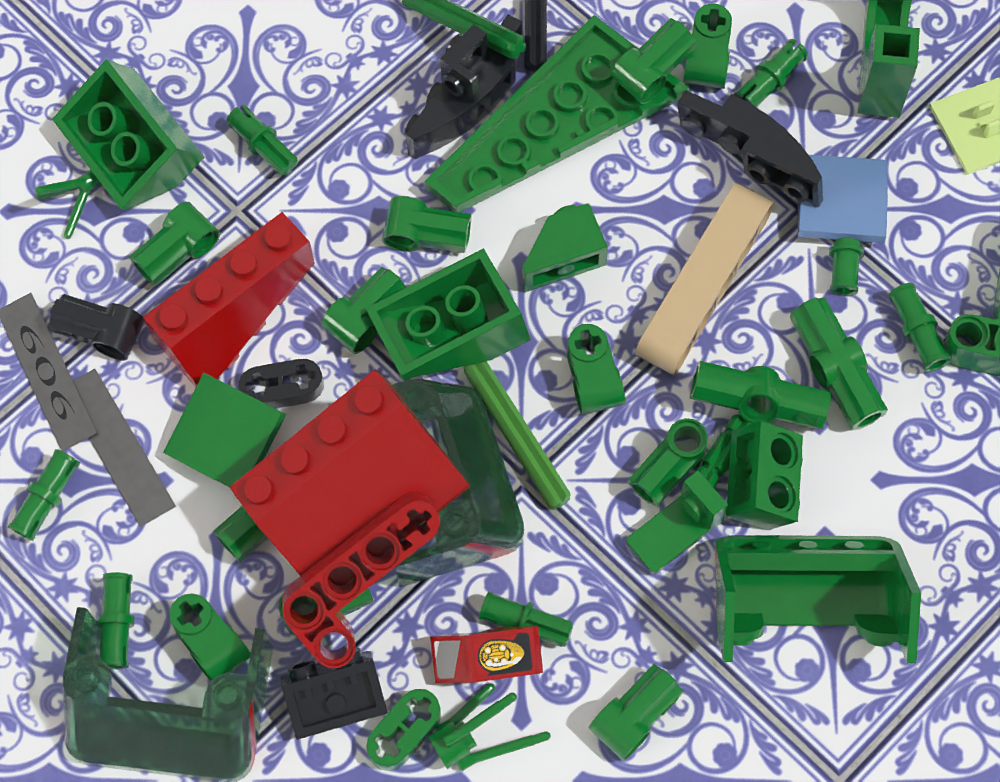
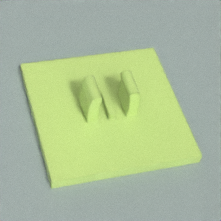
[929,77,1000,175]

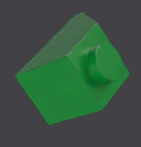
[522,203,608,293]

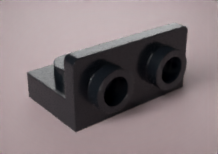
[281,648,388,740]

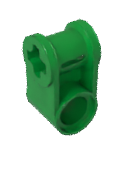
[683,3,732,89]
[567,324,626,415]
[169,593,252,686]

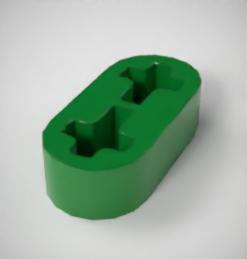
[366,689,441,771]

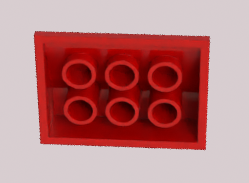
[229,369,471,586]

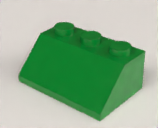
[52,59,205,210]

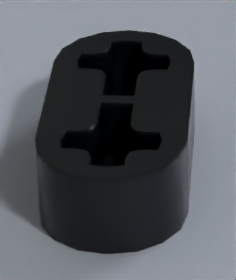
[239,359,324,409]

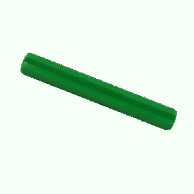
[402,0,526,59]

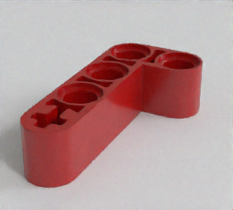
[282,492,440,668]

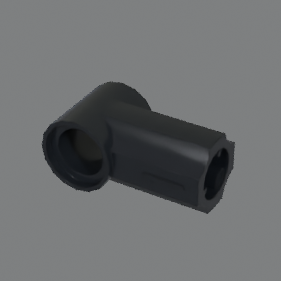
[49,294,144,361]

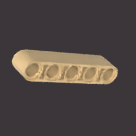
[635,183,775,375]

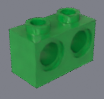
[726,420,803,530]

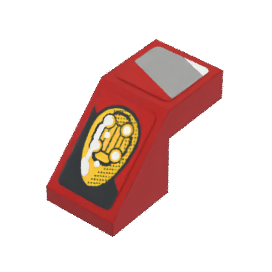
[430,626,543,683]

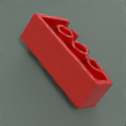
[143,212,315,388]

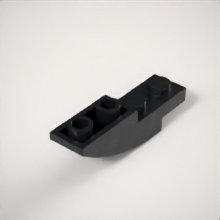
[404,14,522,159]
[677,90,823,207]

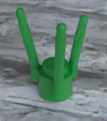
[428,683,551,771]

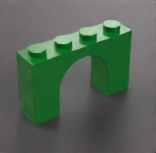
[857,0,920,118]

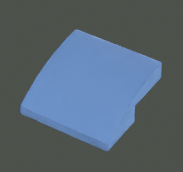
[797,155,888,243]

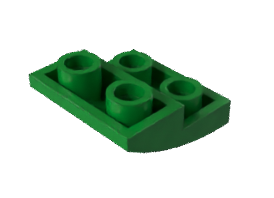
[163,373,287,487]

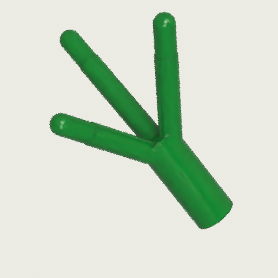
[35,170,101,239]

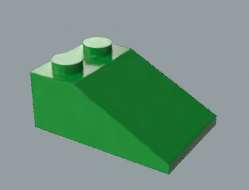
[365,248,531,380]

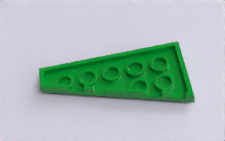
[424,15,689,212]

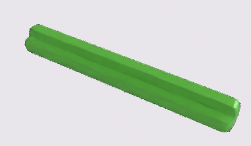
[464,361,571,510]

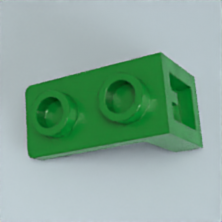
[626,471,728,574]

